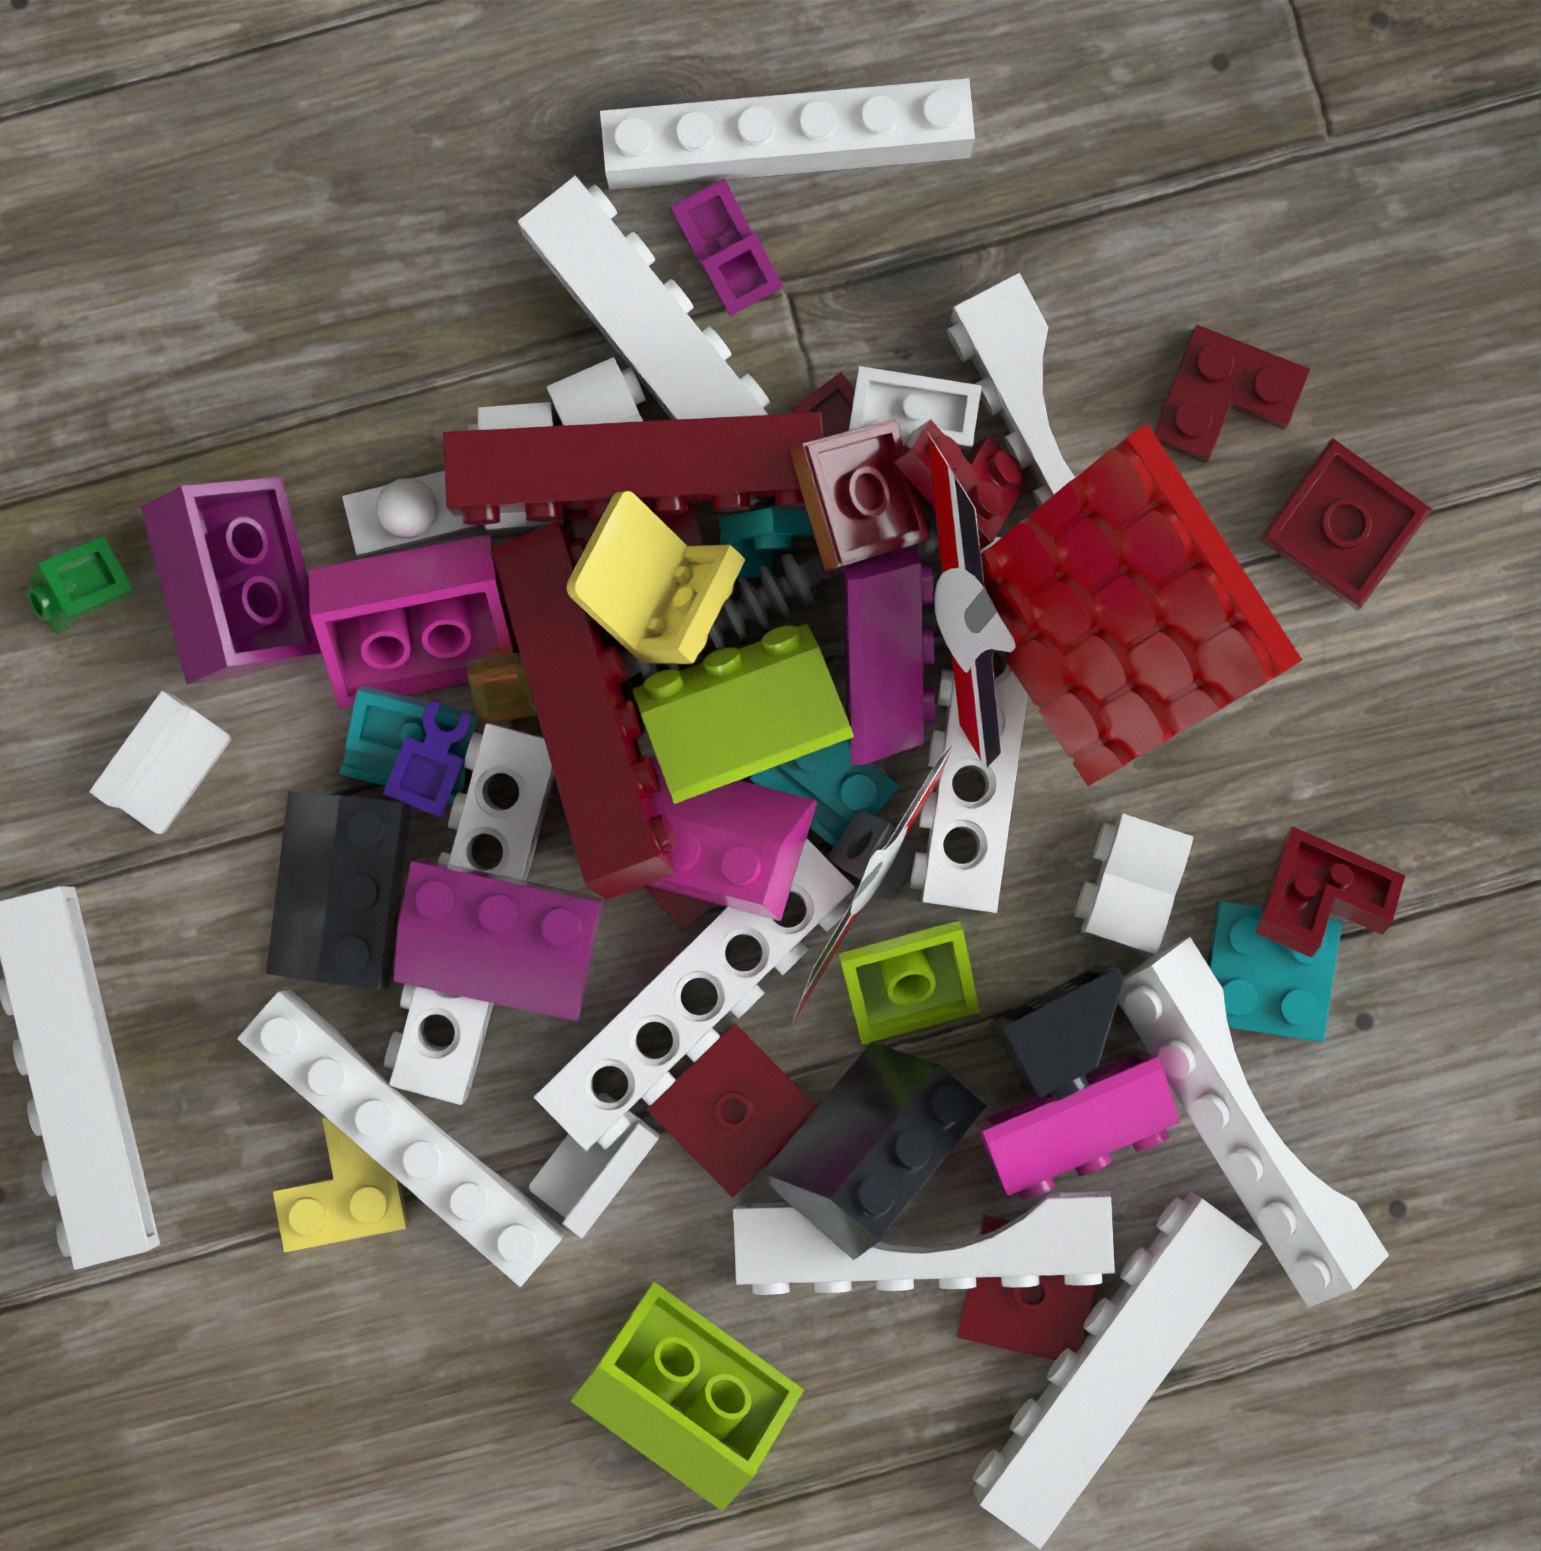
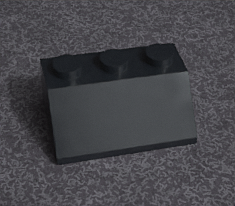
[266,791,411,989]
[989,965,1124,1102]
[759,1042,986,1260]

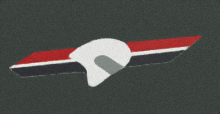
[927,432,1016,769]
[792,743,954,1024]

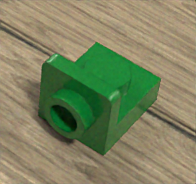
[27,536,133,634]

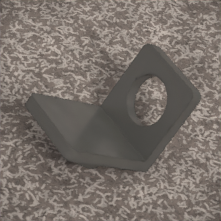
[827,809,921,900]

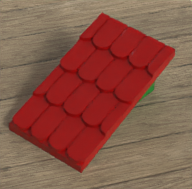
[981,423,1303,786]

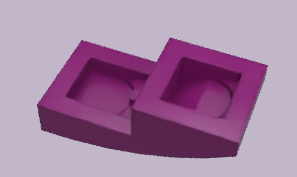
[669,178,783,316]

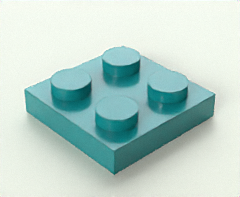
[1207,901,1342,1042]

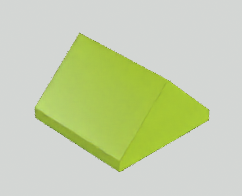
[837,920,980,1045]

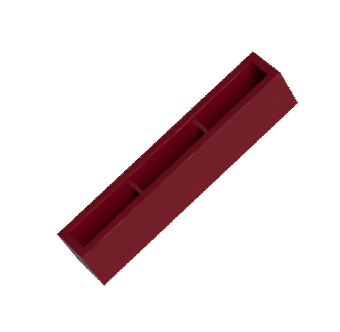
[443,412,823,525]
[491,521,678,900]

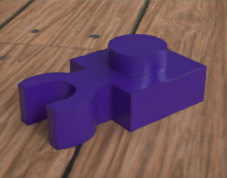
[383,699,471,817]

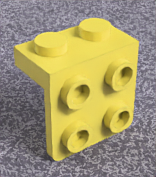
[567,491,745,664]

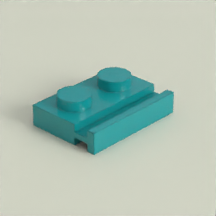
[339,685,481,803]
[748,740,899,847]

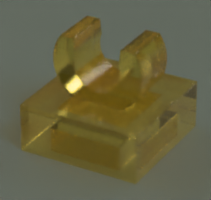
[467,645,537,725]

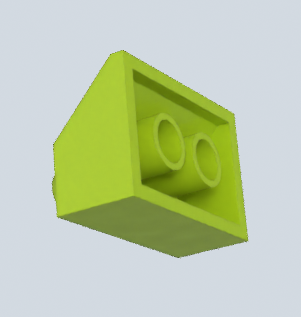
[632,624,854,804]
[570,1282,804,1512]

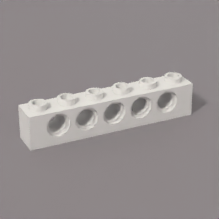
[910,537,1028,913]
[384,723,555,1105]
[534,838,855,1151]

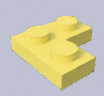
[273,1117,409,1253]

